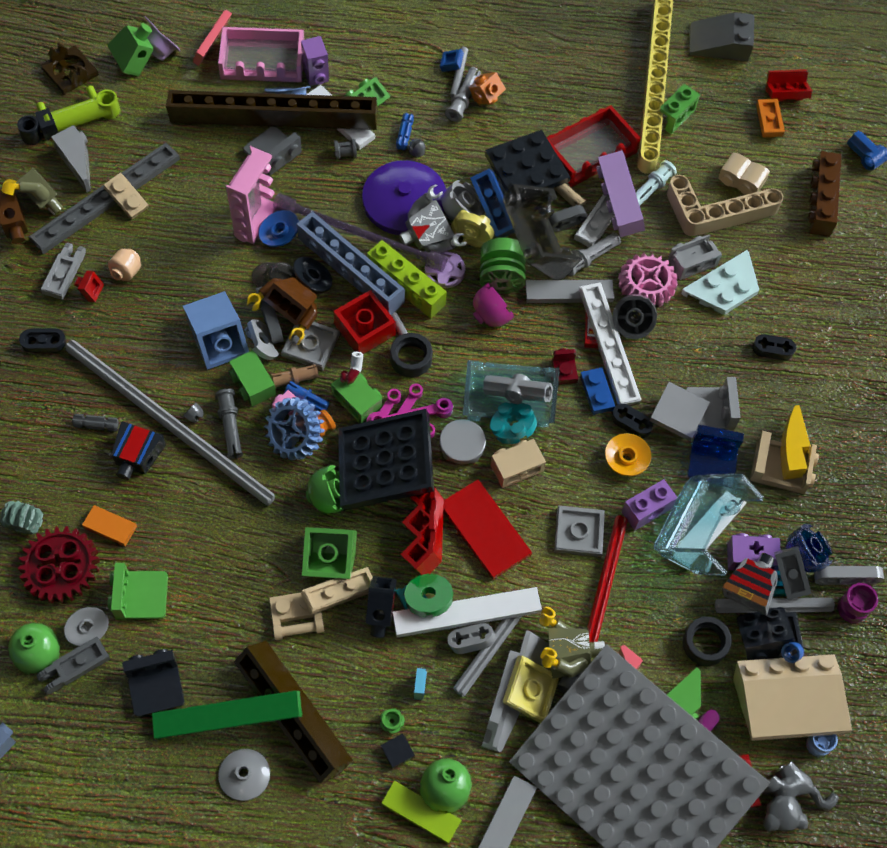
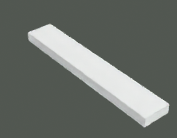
[579,282,641,405]
[393,587,542,638]

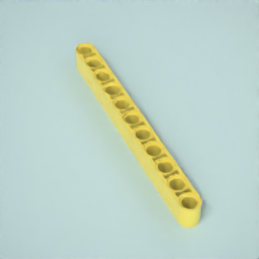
[637,0,673,174]

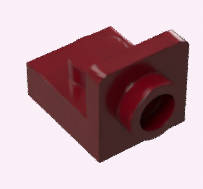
[551,348,578,385]

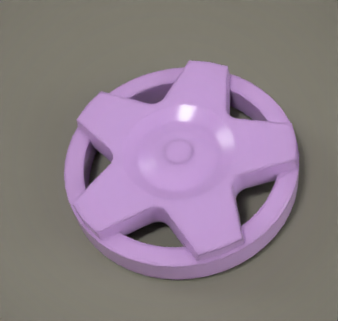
[425,252,465,288]

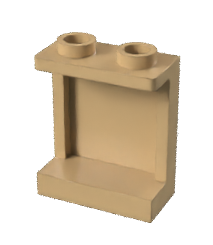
[750,431,819,494]

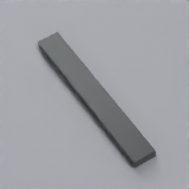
[29,143,180,254]

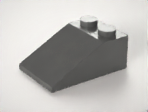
[689,12,754,61]

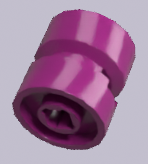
[837,583,878,623]

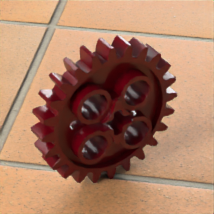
[18,526,100,604]

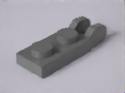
[36,636,110,695]

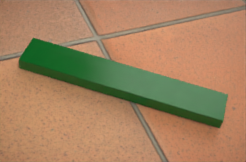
[152,690,302,739]

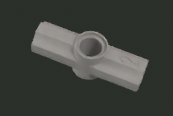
[483,374,553,404]

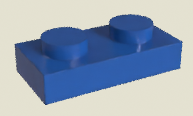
[580,368,615,415]

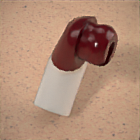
[340,352,363,385]

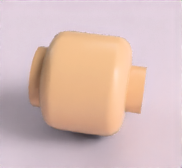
[108,249,141,281]

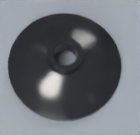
[293,257,333,292]

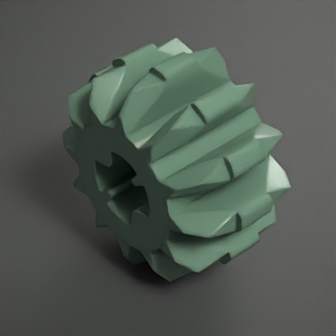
[0,501,44,534]

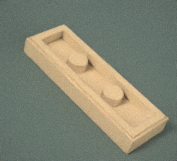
[301,567,372,615]

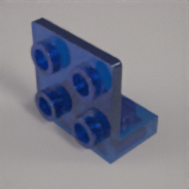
[688,424,744,486]

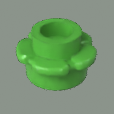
[380,708,405,734]

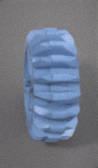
[264,397,325,460]

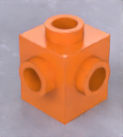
[468,72,506,105]

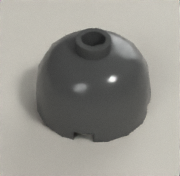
[612,294,657,339]

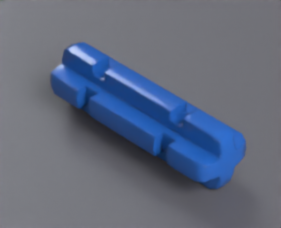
[396,113,414,150]

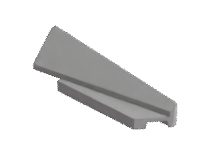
[482,630,549,752]

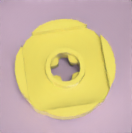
[451,210,494,248]

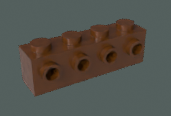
[808,151,842,237]

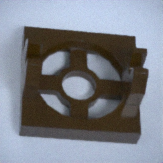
[40,43,99,95]

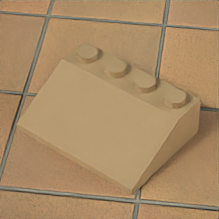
[733,654,852,741]

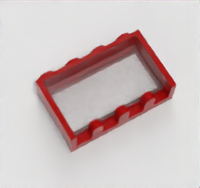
[547,105,640,188]

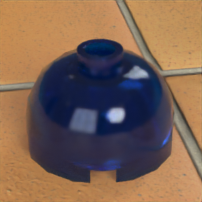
[785,524,833,573]

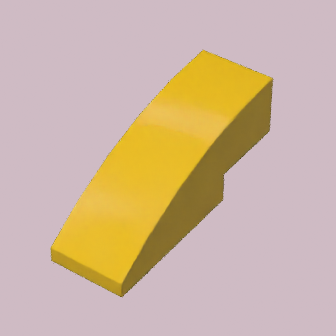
[780,405,811,480]

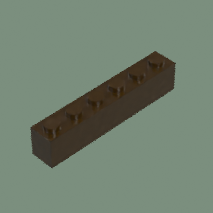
[234,641,353,784]

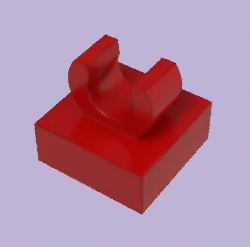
[73,271,104,302]

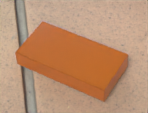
[82,505,137,547]

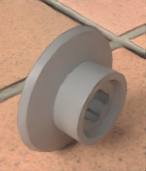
[64,607,109,646]

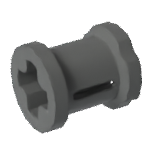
[334,139,357,160]

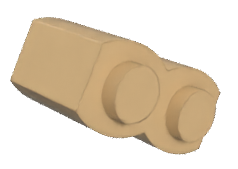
[719,153,770,195]

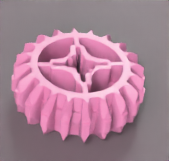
[618,253,678,307]

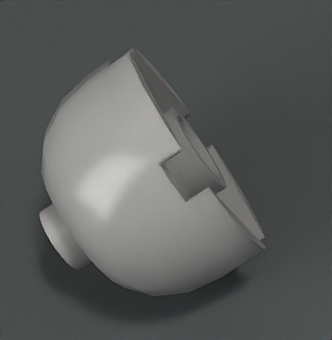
[442,180,484,221]

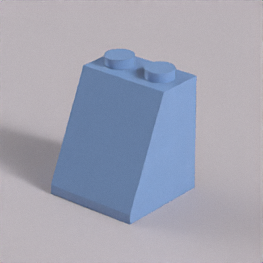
[183,291,249,370]

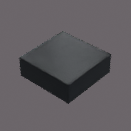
[381,734,415,770]

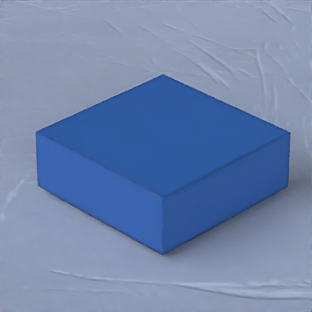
[440,49,464,72]

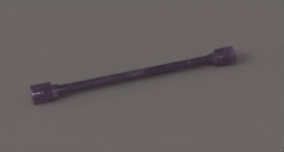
[273,193,448,272]

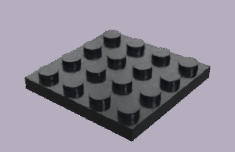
[338,409,434,511]

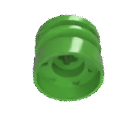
[480,238,526,294]

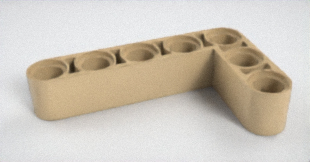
[667,175,783,236]

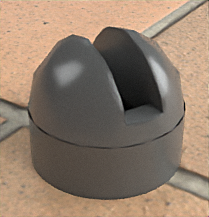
[409,138,425,157]
[183,402,204,423]

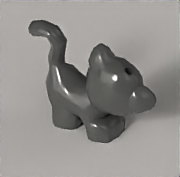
[762,761,839,831]

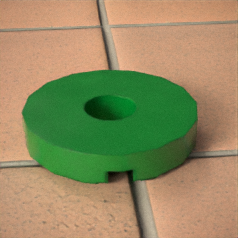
[404,574,453,617]

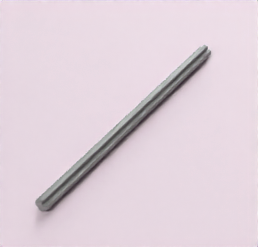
[65,340,275,506]

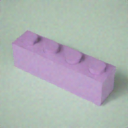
[596,150,645,237]

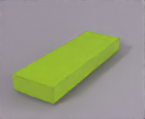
[381,781,462,844]

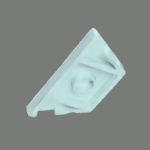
[682,250,759,315]

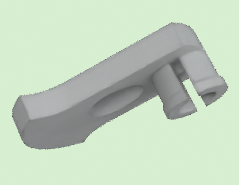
[245,319,280,360]

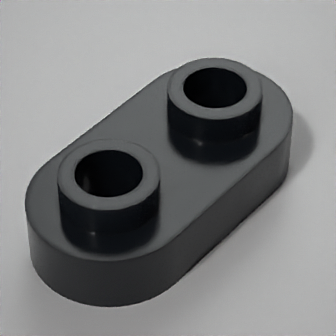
[19,328,67,353]

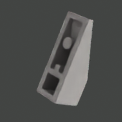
[52,125,91,192]

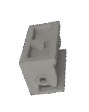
[668,234,722,280]

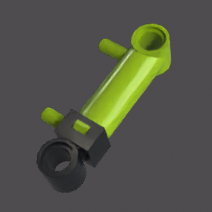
[17,86,120,145]

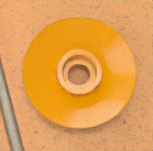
[605,433,651,477]

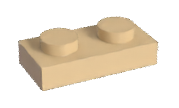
[104,172,149,220]

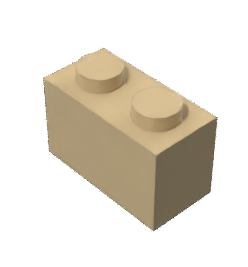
[490,439,546,488]

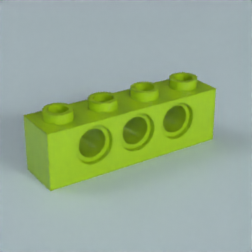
[367,240,447,319]

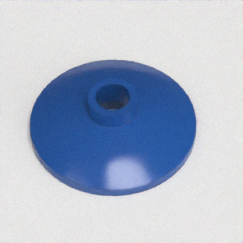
[259,210,299,247]

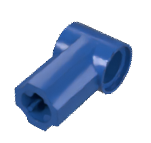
[846,130,887,171]

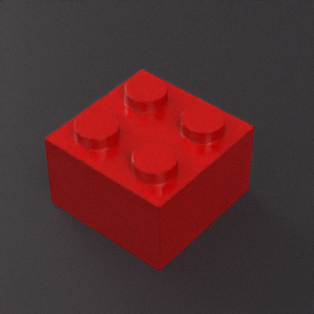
[333,290,396,354]

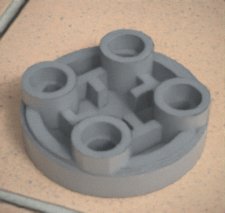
[439,419,486,464]

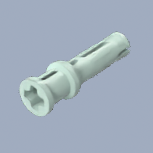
[636,160,677,206]

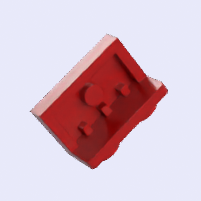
[765,69,812,101]

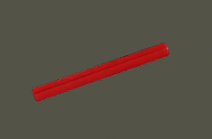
[587,515,628,642]

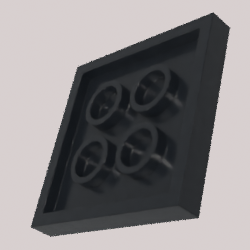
[485,129,570,203]

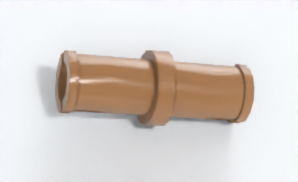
[271,364,318,388]

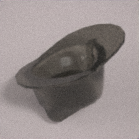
[251,262,299,288]

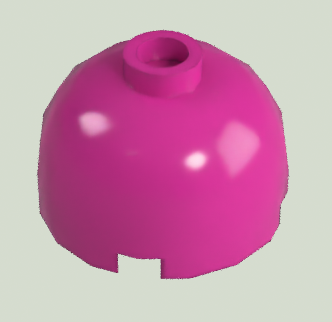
[473,283,515,327]

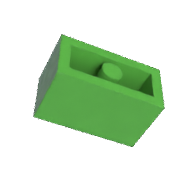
[228,350,276,407]
[331,371,382,423]

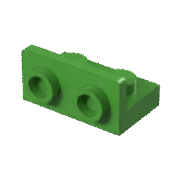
[344,77,391,106]
[660,84,700,134]

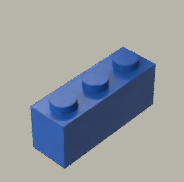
[470,168,519,238]

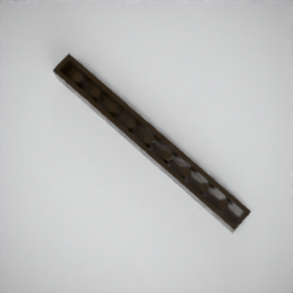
[166,90,378,130]

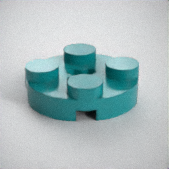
[490,402,537,444]

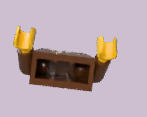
[247,277,317,345]

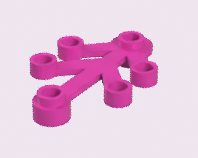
[366,384,453,438]

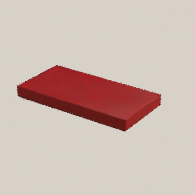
[443,479,532,580]

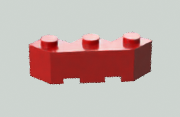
[401,487,444,575]

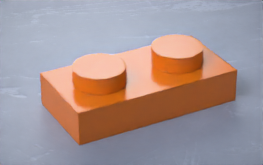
[756,99,785,137]

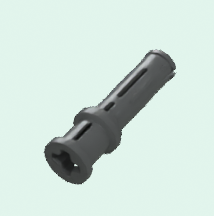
[214,389,243,459]

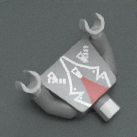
[399,185,467,253]

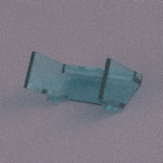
[654,474,764,576]

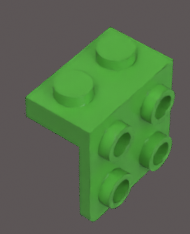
[108,563,168,619]

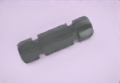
[72,414,119,431]

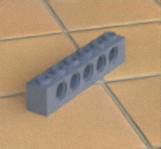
[296,211,405,315]

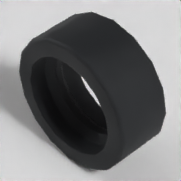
[390,333,433,378]
[683,616,732,666]

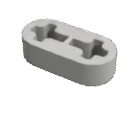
[448,623,496,654]

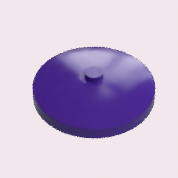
[362,160,446,235]

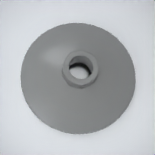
[219,749,270,801]

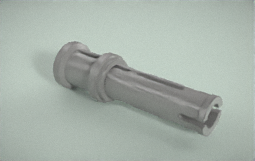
[445,67,481,122]
[561,232,621,277]

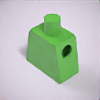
[107,23,153,76]

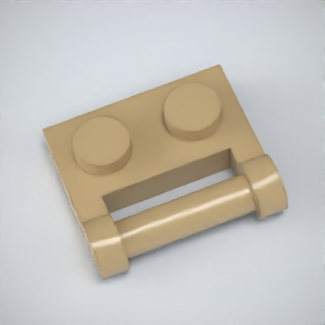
[270,593,324,640]

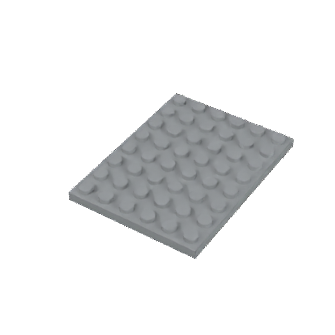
[509,644,770,848]

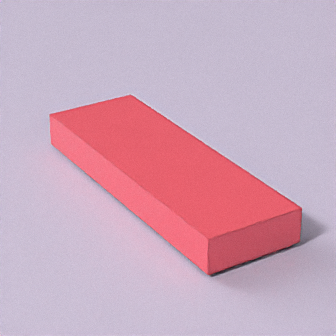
[193,10,232,66]

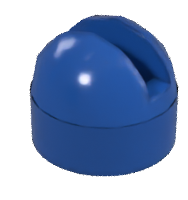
[781,642,804,663]

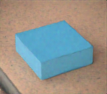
[414,668,427,700]

